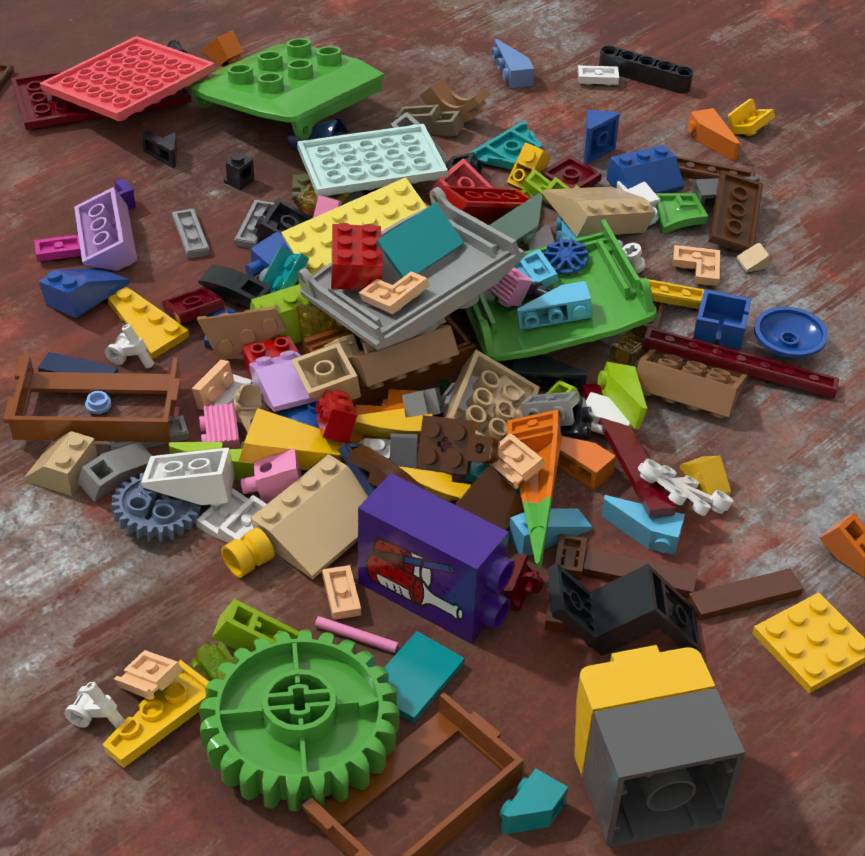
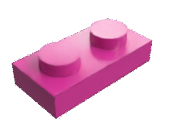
[34,235,81,262]

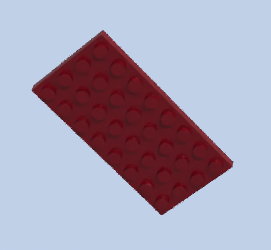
[11,69,191,130]

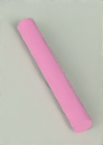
[315,616,399,654]

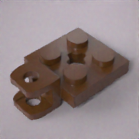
[416,415,500,475]

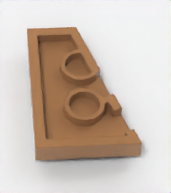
[197,306,286,361]

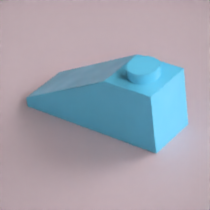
[601,495,685,556]
[508,509,592,556]

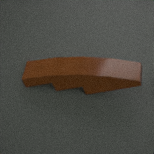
[347,445,427,491]
[545,534,587,634]

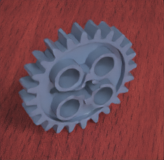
[112,473,201,542]

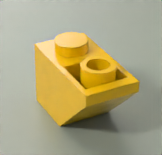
[507,143,551,189]

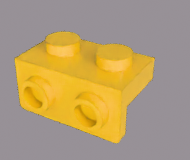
[728,99,775,136]

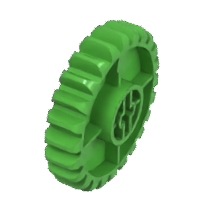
[199,630,400,812]

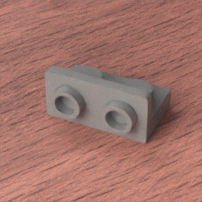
[520,391,580,426]

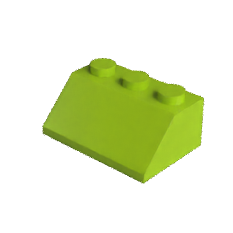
[250,284,335,345]

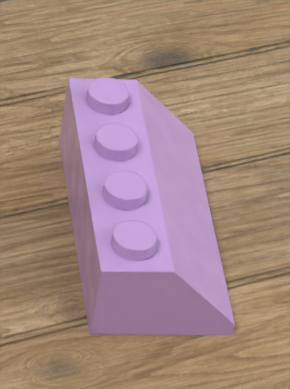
[74,187,138,271]

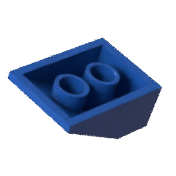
[38,268,130,318]

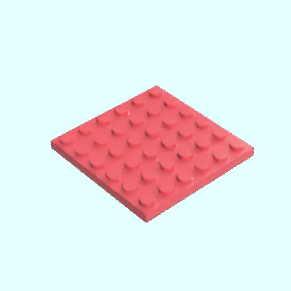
[40,36,216,121]

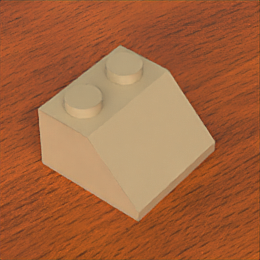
[291,343,361,400]
[24,431,97,496]

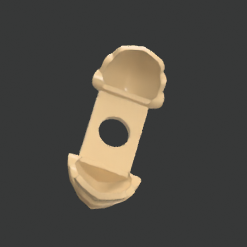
[234,383,265,432]

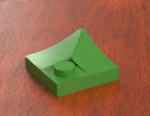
[655,193,709,234]

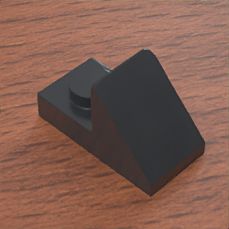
[142,130,177,168]

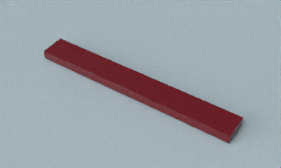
[642,327,839,399]
[581,383,676,518]

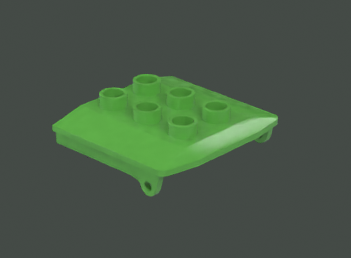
[187,38,384,140]
[464,219,657,362]

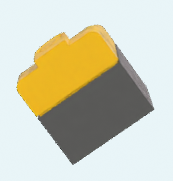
[574,645,745,847]

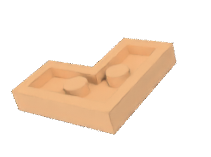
[673,245,720,286]
[359,272,430,314]

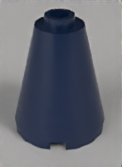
[287,119,349,151]

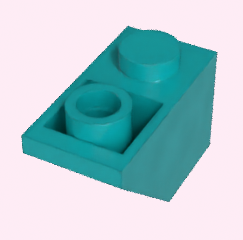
[500,769,568,834]

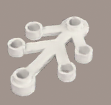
[638,459,733,516]

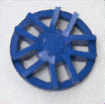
[544,237,588,275]

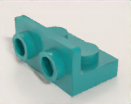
[261,247,309,293]

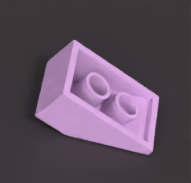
[249,351,318,412]

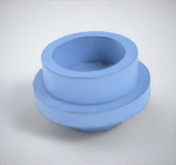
[85,391,111,414]

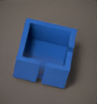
[693,289,752,351]

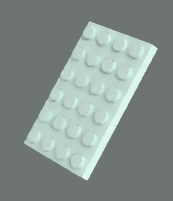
[297,124,448,197]

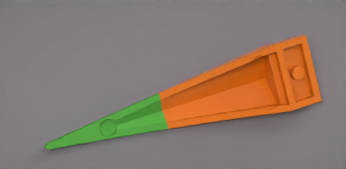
[507,409,562,569]

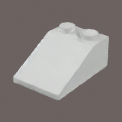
[141,448,235,506]

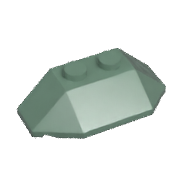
[489,193,542,245]

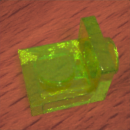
[191,640,234,681]

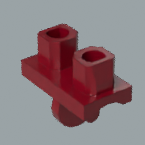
[503,554,544,611]

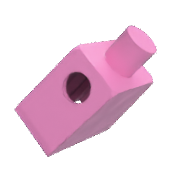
[241,449,303,504]

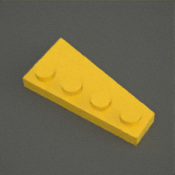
[107,286,189,360]
[103,660,209,768]

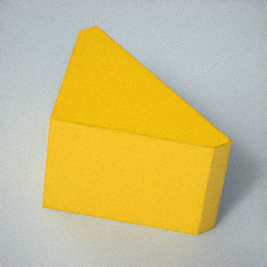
[680,455,731,503]

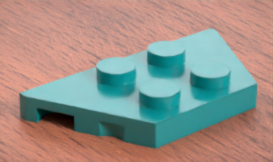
[469,120,542,170]

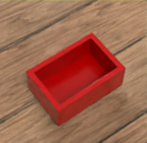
[331,223,383,290]

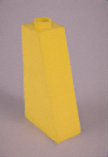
[239,408,346,470]

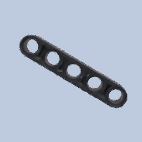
[599,46,694,93]

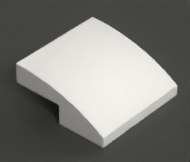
[196,488,267,543]

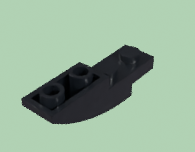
[198,265,271,309]

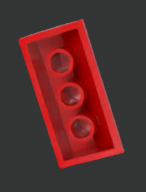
[442,186,531,223]

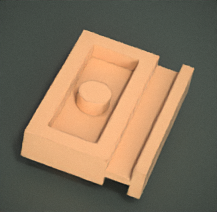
[485,433,545,489]
[114,650,183,700]

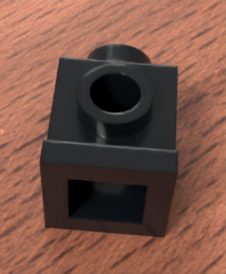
[224,152,254,191]

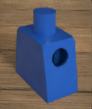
[245,232,291,277]

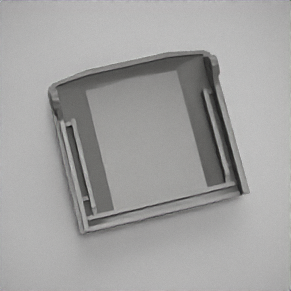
[297,187,525,350]

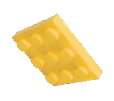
[752,593,865,694]

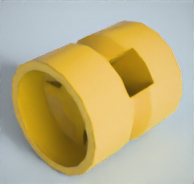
[221,527,274,578]

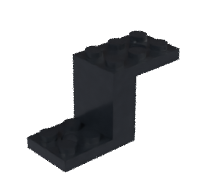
[547,563,702,656]

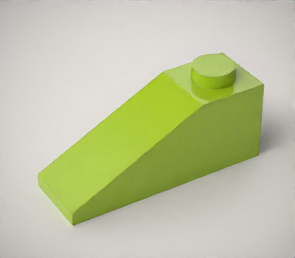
[598,362,647,429]
[212,599,299,652]

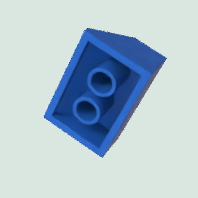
[606,145,684,193]

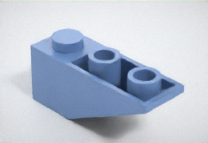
[491,39,534,88]

